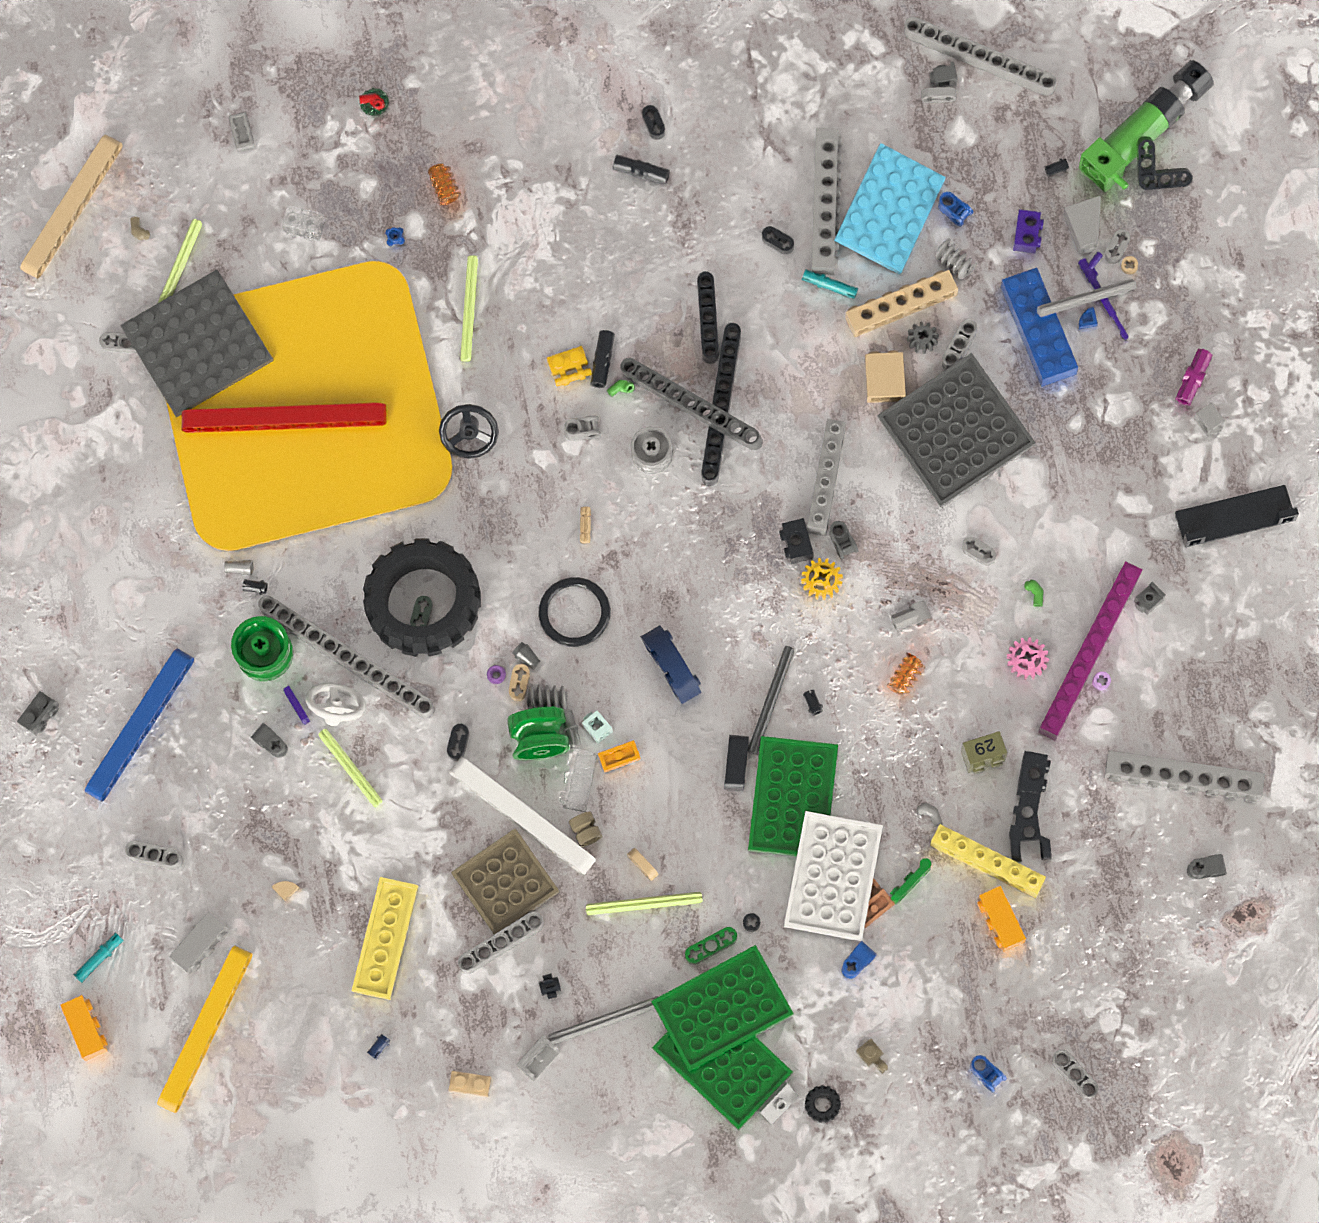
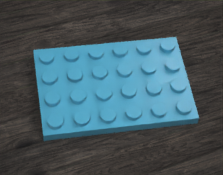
[834,143,946,275]

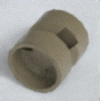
[569,811,603,847]

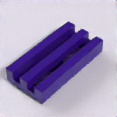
[283,685,310,725]

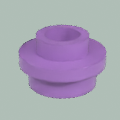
[487,665,506,684]

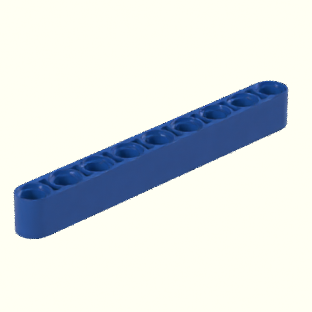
[85,648,194,802]

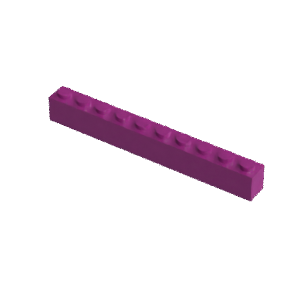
[1038,561,1143,741]

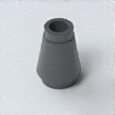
[512,642,541,669]

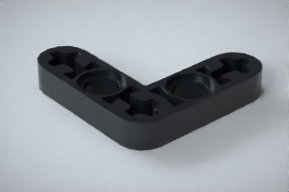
[1137,136,1193,190]

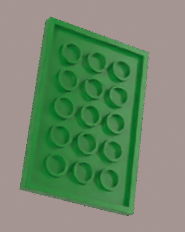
[748,736,838,857]
[651,945,794,1071]
[652,1032,793,1131]

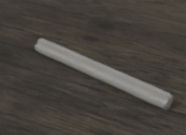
[1037,279,1136,317]
[548,996,659,1044]

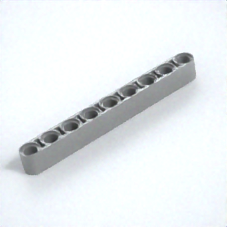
[904,17,1056,96]

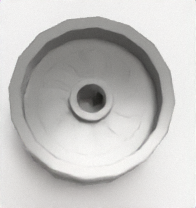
[631,426,673,474]

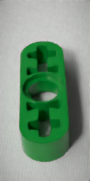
[685,927,737,965]

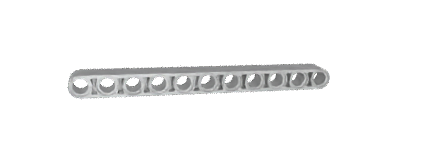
[258,596,434,718]

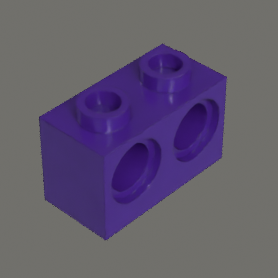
[1013,209,1044,254]

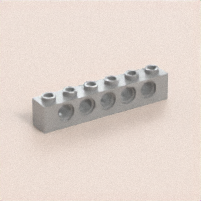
[807,419,846,536]

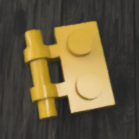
[546,346,592,386]

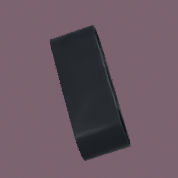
[724,735,749,791]

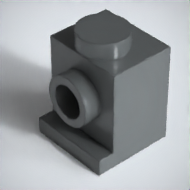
[929,61,957,88]
[1134,581,1166,615]

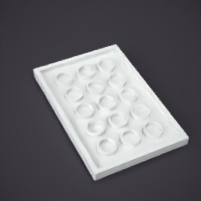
[784,811,883,941]

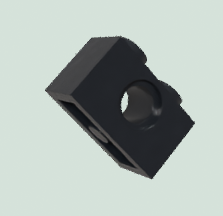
[779,518,814,564]

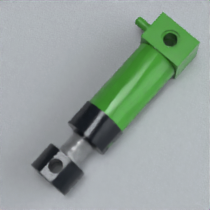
[1078,60,1214,193]

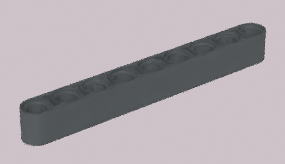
[620,358,763,450]

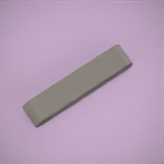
[458,912,544,974]

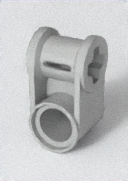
[564,415,601,441]

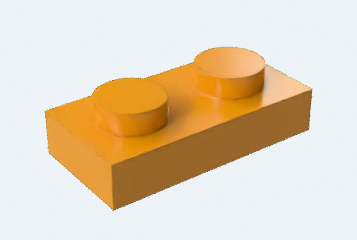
[598,740,641,773]

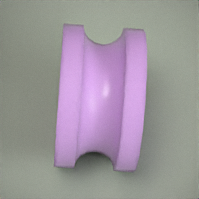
[1092,672,1111,690]

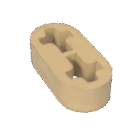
[509,664,530,701]
[627,848,659,881]

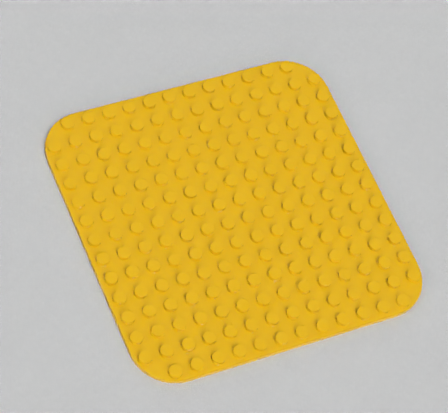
[166,261,452,551]

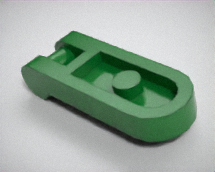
[890,858,932,905]

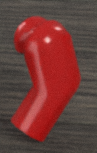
[359,93,385,110]

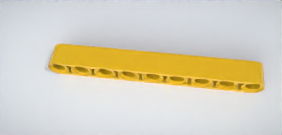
[157,945,253,1113]

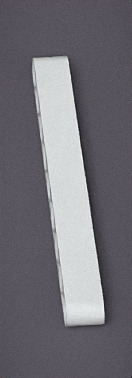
[449,757,596,875]

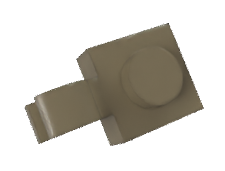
[856,1038,888,1074]

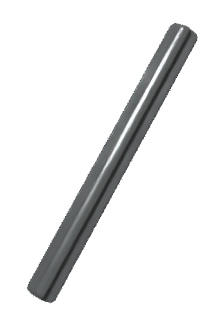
[748,646,794,754]

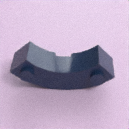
[640,625,702,704]

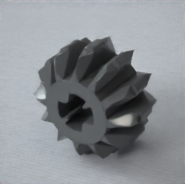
[907,321,939,354]

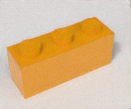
[977,886,1026,952]
[60,995,108,1061]

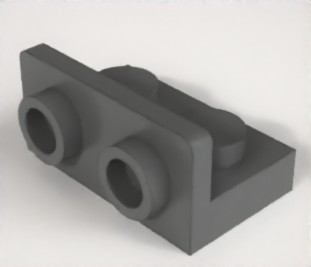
[17,691,59,736]

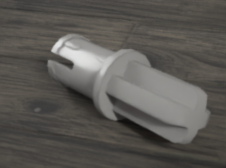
[563,710,581,749]

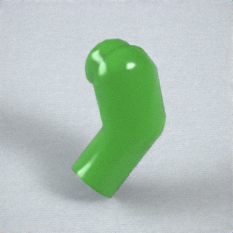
[606,380,635,397]
[1024,579,1044,607]

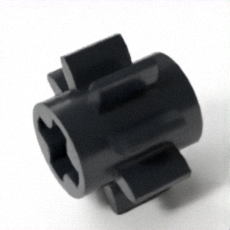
[539,973,561,999]

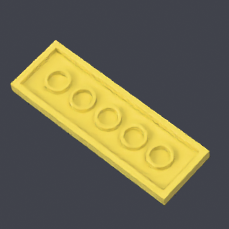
[351,877,419,1000]

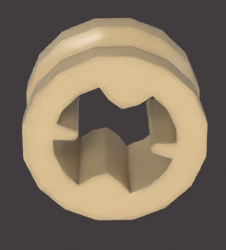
[1121,256,1138,275]

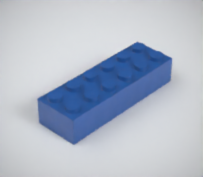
[1001,267,1078,387]

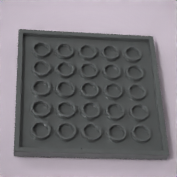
[120,269,274,417]
[877,353,1036,508]

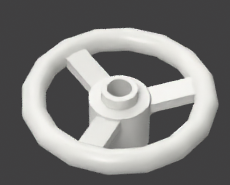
[306,683,366,726]

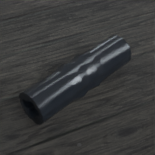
[613,154,670,185]
[590,330,615,388]

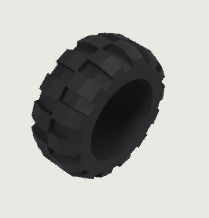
[363,538,481,657]

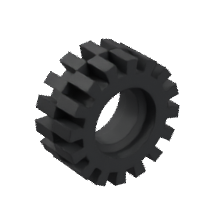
[805,1085,841,1123]

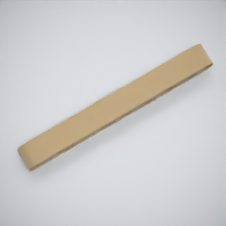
[20,135,122,279]

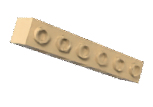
[845,270,958,338]

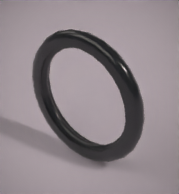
[538,577,611,647]

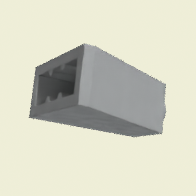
[1063,196,1101,254]

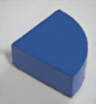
[1078,307,1098,330]

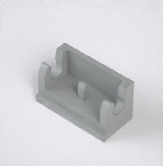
[516,1035,560,1081]

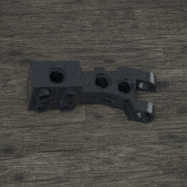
[1009,751,1052,862]

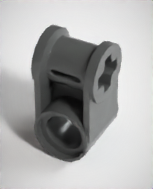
[829,521,859,560]
[251,723,288,758]
[1187,854,1227,880]

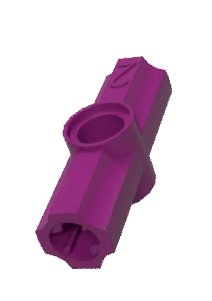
[1175,348,1213,406]

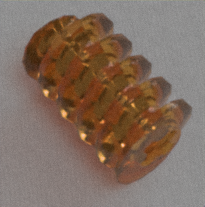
[427,164,461,206]
[886,652,926,695]

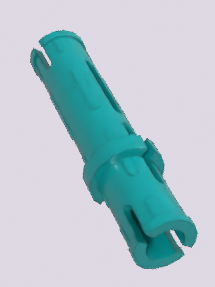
[802,269,859,299]
[73,932,124,983]

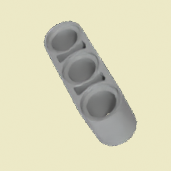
[942,319,977,370]
[125,841,183,870]
[1052,1049,1099,1100]

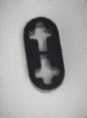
[642,105,665,140]
[762,226,794,254]
[447,724,469,761]

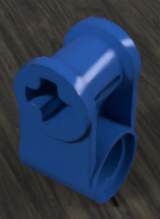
[938,192,974,227]
[841,941,877,979]
[970,1055,1007,1093]

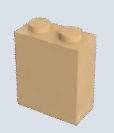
[865,350,906,403]

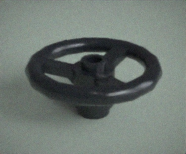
[439,404,499,459]

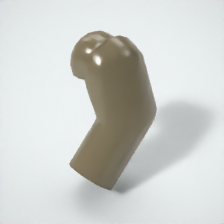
[130,217,150,240]

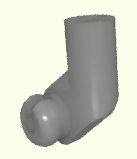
[917,802,943,827]

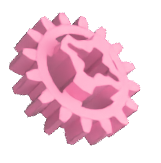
[1007,637,1049,680]

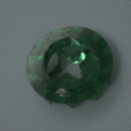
[359,87,389,116]

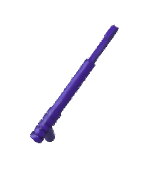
[1078,252,1129,340]

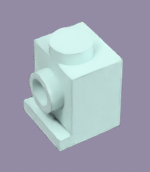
[582,711,613,744]

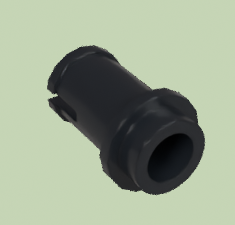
[1044,158,1069,177]
[242,579,268,595]
[803,689,823,716]

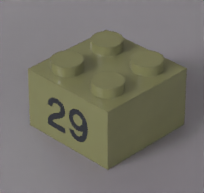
[961,731,1007,774]

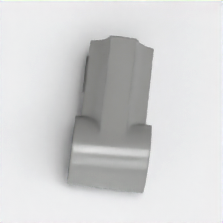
[891,601,932,632]

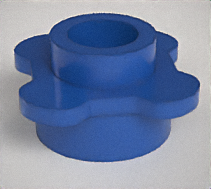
[385,227,405,246]

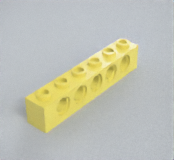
[930,824,1046,898]

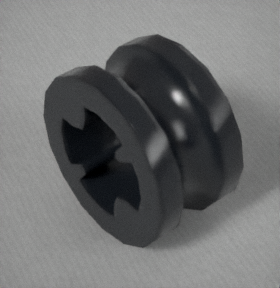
[743,913,760,932]

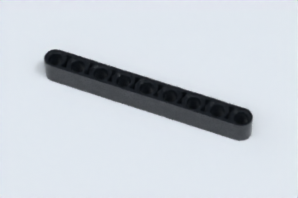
[701,323,741,486]

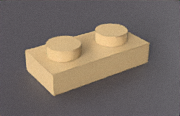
[449,1071,491,1097]

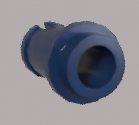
[367,1034,391,1060]

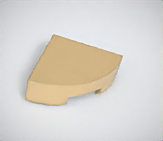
[272,881,299,902]

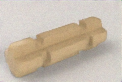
[580,507,591,544]

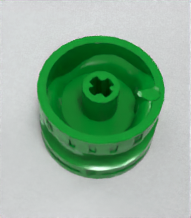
[231,616,294,681]
[507,707,570,761]

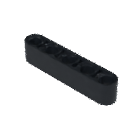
[697,271,719,364]

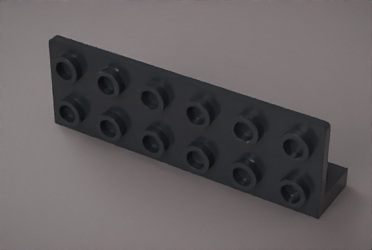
[1175,485,1299,548]

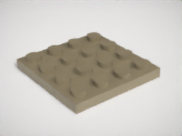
[451,828,560,934]

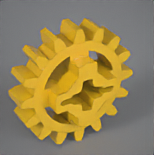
[801,558,843,600]

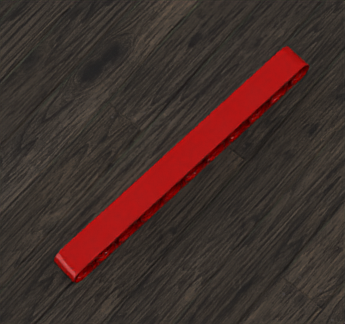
[182,403,387,433]

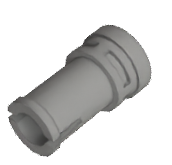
[224,560,253,575]

